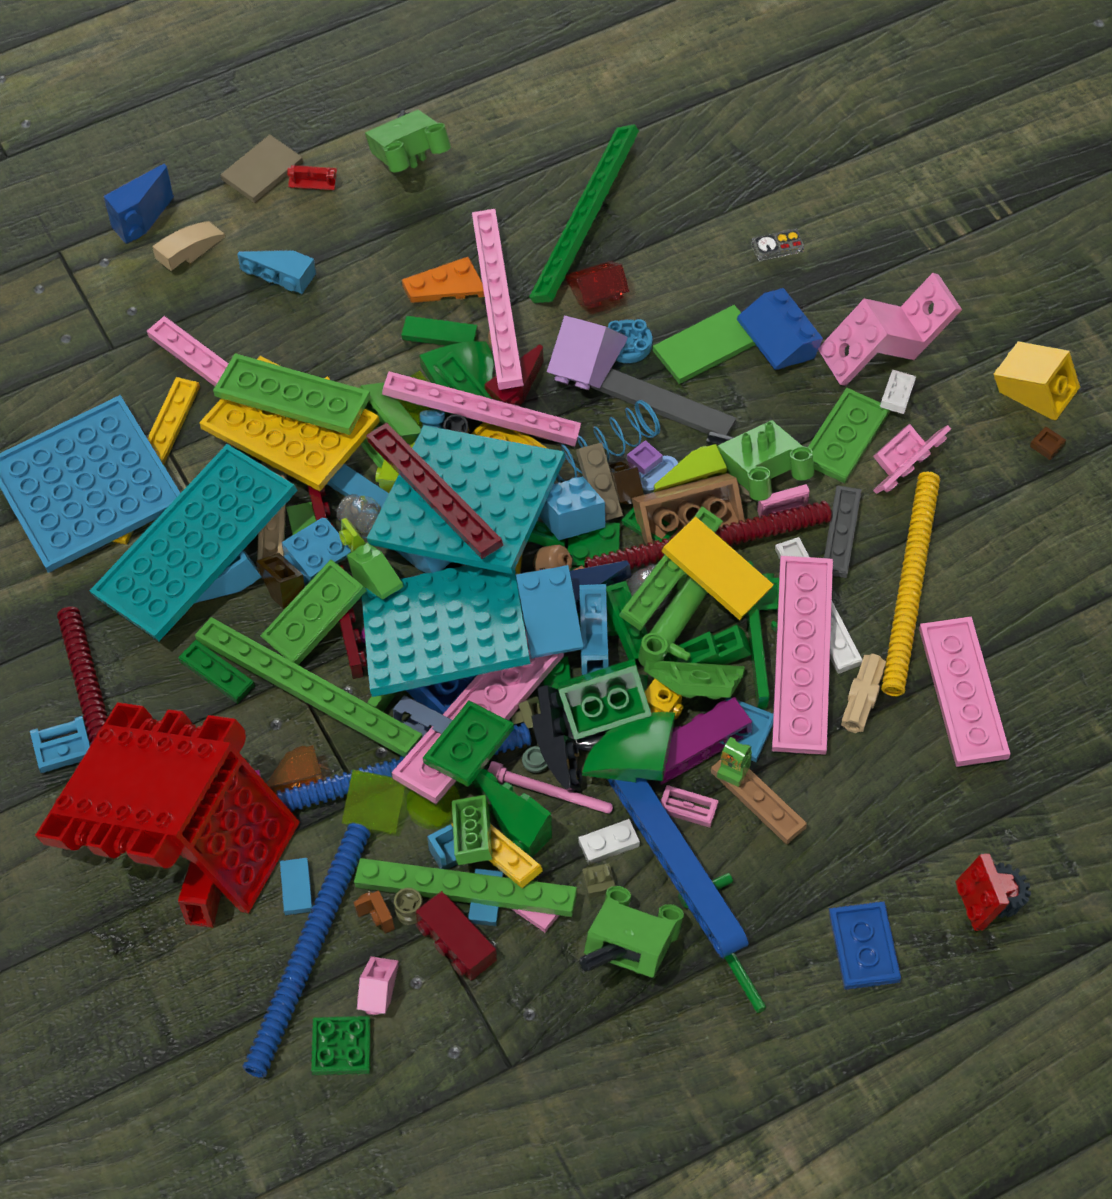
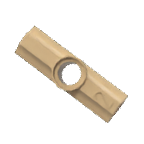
[841,653,886,733]

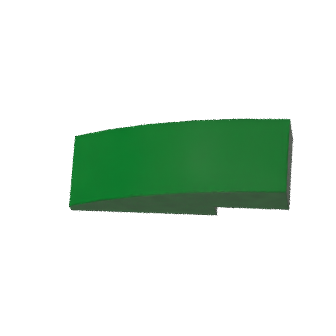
[665,625,752,665]

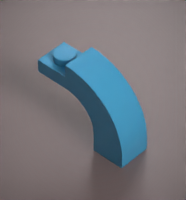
[579,584,608,675]

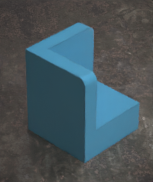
[427,824,458,870]

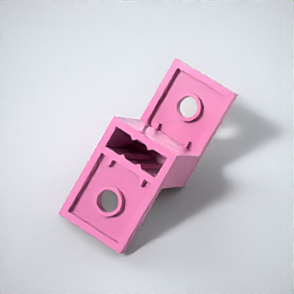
[818,273,962,386]

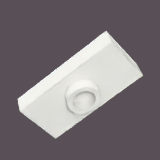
[880,370,916,414]

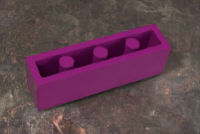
[658,697,752,785]

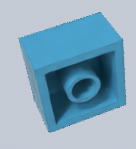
[539,476,605,540]

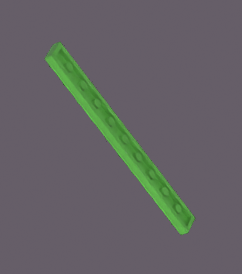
[195,617,423,757]

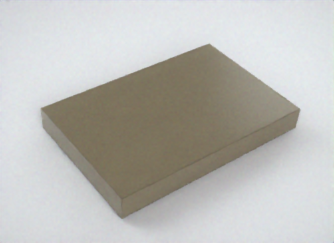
[220,135,303,203]

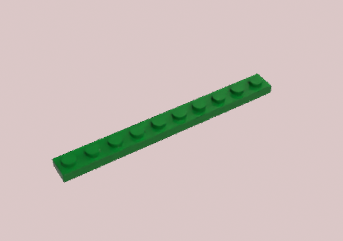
[529,124,639,304]

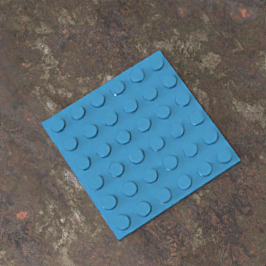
[0,395,180,573]

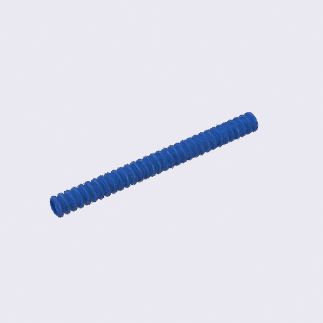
[276,723,532,812]
[242,823,371,1077]

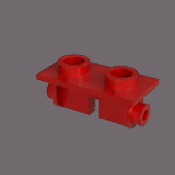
[287,165,337,190]

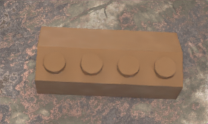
[632,473,745,545]

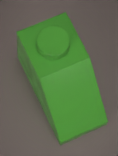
[347,543,403,600]

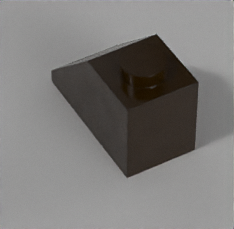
[608,459,644,505]
[256,553,305,609]

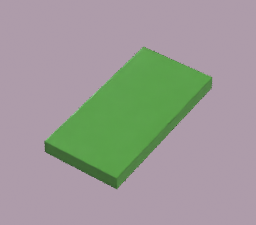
[653,305,756,384]
[808,387,890,483]
[260,559,367,665]

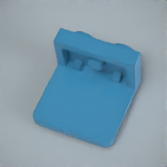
[282,518,351,587]

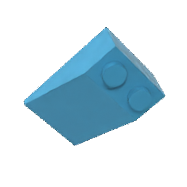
[516,565,584,659]

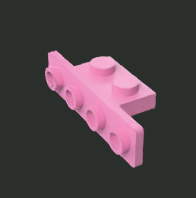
[873,424,951,494]

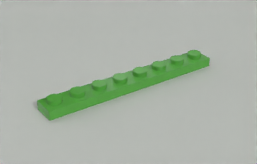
[354,858,577,917]

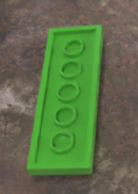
[213,353,371,435]

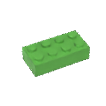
[452,795,492,865]

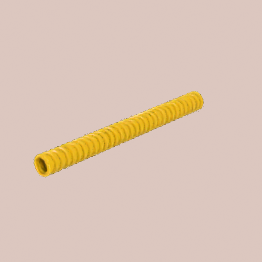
[881,472,940,696]

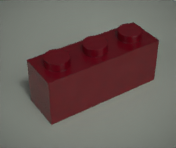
[416,891,497,981]

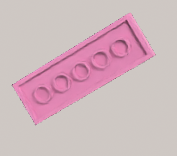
[919,617,1010,767]

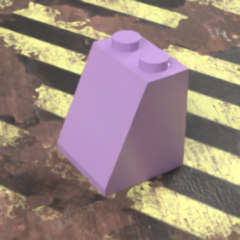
[547,315,628,390]

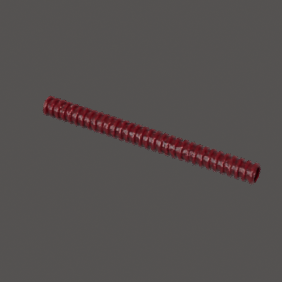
[584,500,832,570]
[57,606,108,746]

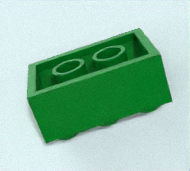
[558,659,652,740]

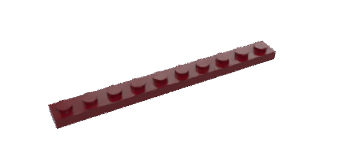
[307,485,366,679]

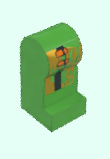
[717,737,752,787]

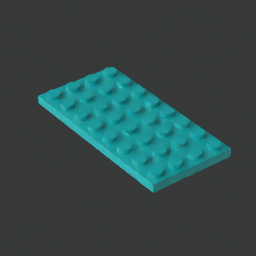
[90,444,298,641]

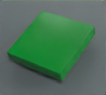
[311,1016,371,1075]

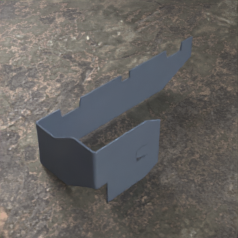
[393,696,452,736]

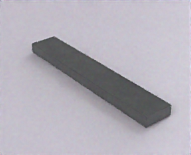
[592,369,736,436]

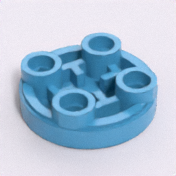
[608,319,652,363]

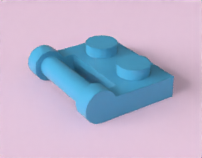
[30,716,90,773]

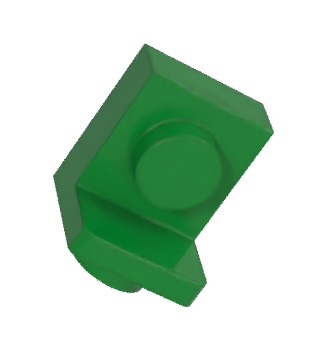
[758,573,779,611]

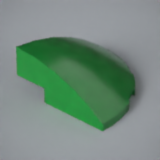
[419,341,494,419]
[582,712,675,783]

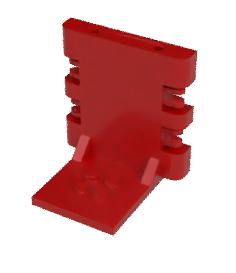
[35,702,300,913]

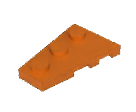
[402,257,485,303]

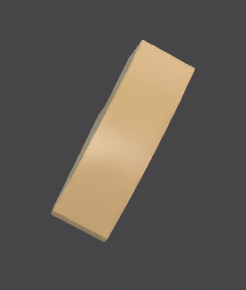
[152,221,225,271]

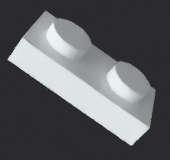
[578,819,640,865]

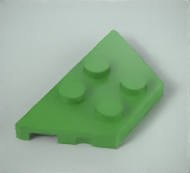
[644,660,745,699]

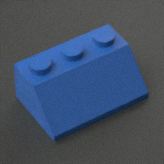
[737,288,823,370]

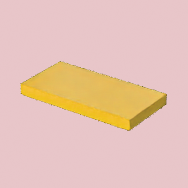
[662,516,774,620]

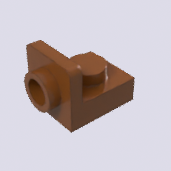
[354,891,395,934]

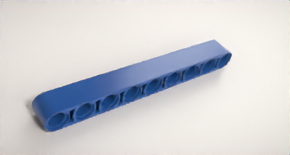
[608,778,748,958]

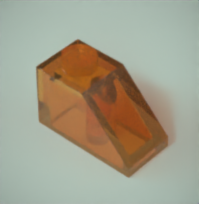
[267,745,323,794]

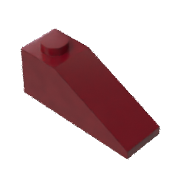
[484,344,544,407]

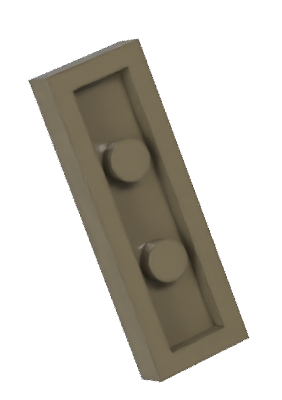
[576,442,623,521]

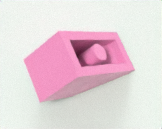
[357,957,399,1015]

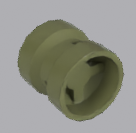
[394,888,423,925]

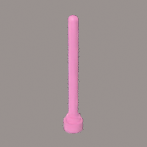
[488,761,613,813]

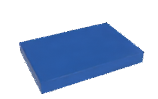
[828,901,901,990]

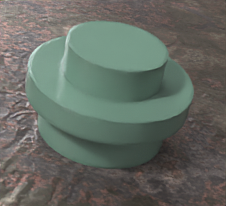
[522,746,547,773]

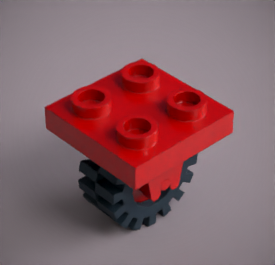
[955,853,1031,931]

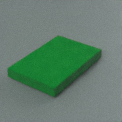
[423,700,514,787]

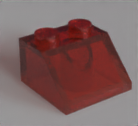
[565,261,630,309]

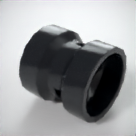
[443,414,471,434]

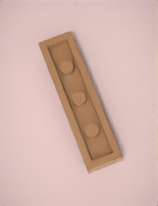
[711,759,807,845]

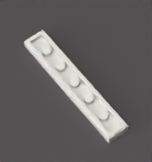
[775,537,863,674]

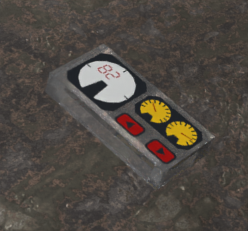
[751,229,804,261]

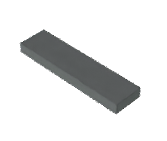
[824,485,862,578]

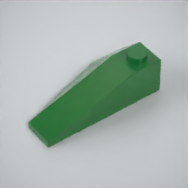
[472,768,552,858]

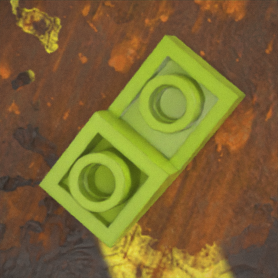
[339,518,366,552]

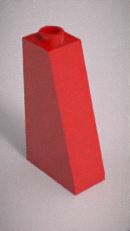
[178,862,221,928]

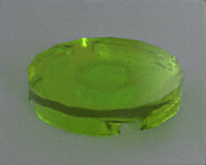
[407,785,460,829]

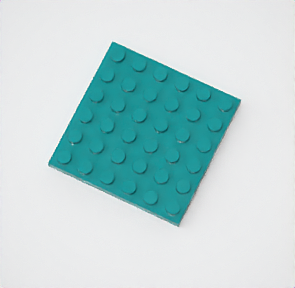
[367,425,565,574]
[362,565,531,697]

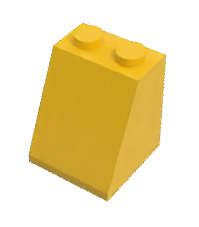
[994,342,1080,420]

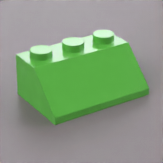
[360,383,422,468]

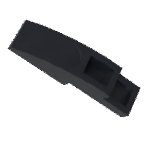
[531,685,583,793]

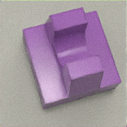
[627,440,663,475]

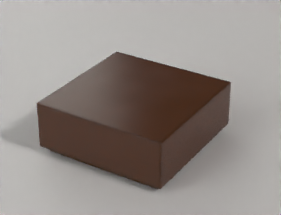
[1030,427,1066,460]

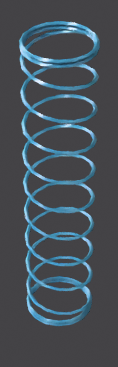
[557,400,660,483]

